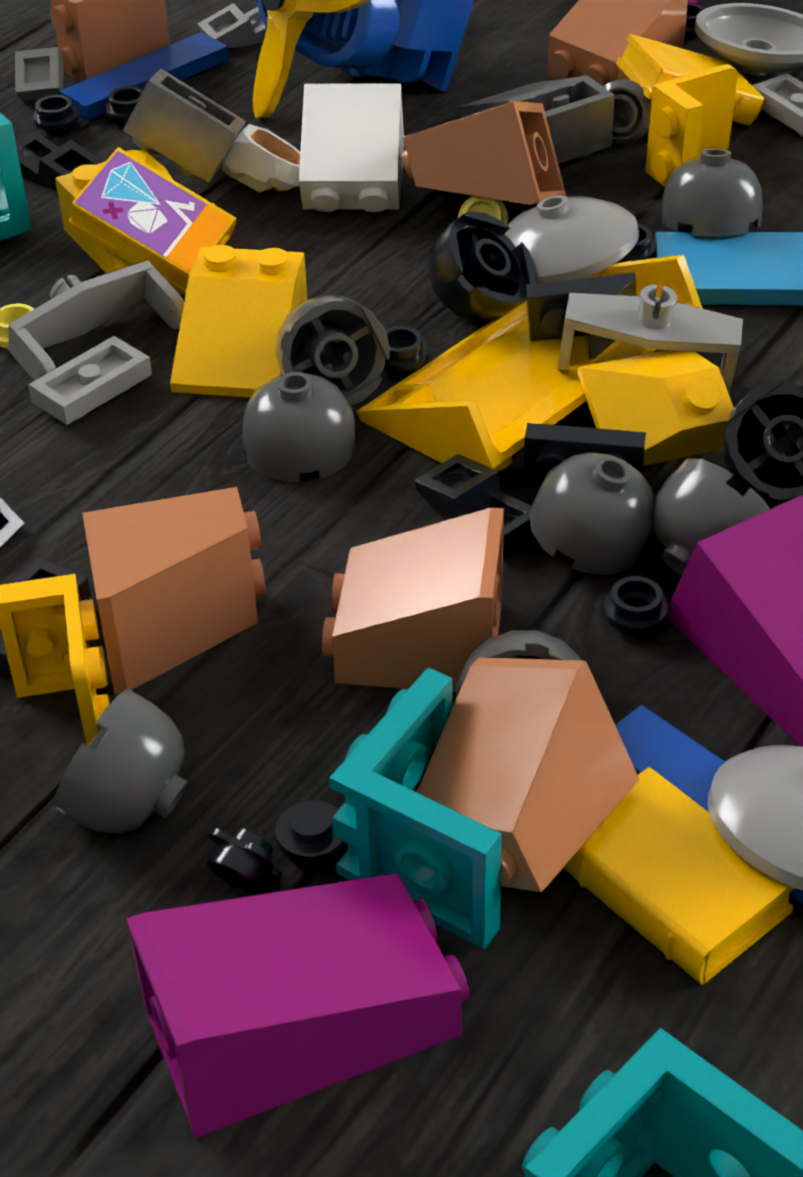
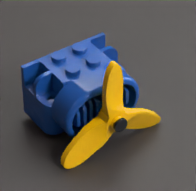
[253,0,475,119]

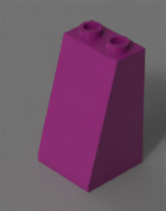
[667,495,803,746]
[126,873,469,1138]

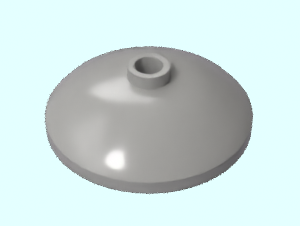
[695,3,803,76]
[505,195,639,283]
[707,745,803,891]

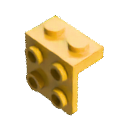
[645,64,738,187]
[0,574,110,746]

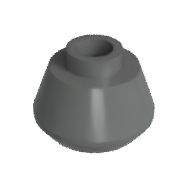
[603,79,652,145]

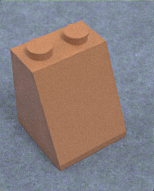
[50,0,170,82]
[547,0,688,86]
[402,101,567,205]
[82,487,266,695]
[322,508,504,692]
[417,657,640,892]

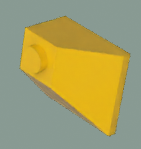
[577,350,734,466]

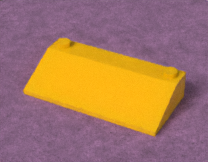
[356,255,703,471]

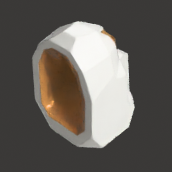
[222,124,300,192]

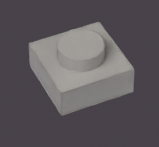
[15,47,64,100]

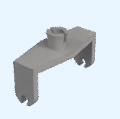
[9,261,184,381]
[557,284,743,394]

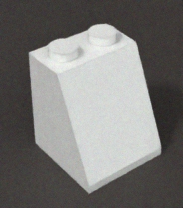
[299,84,404,212]

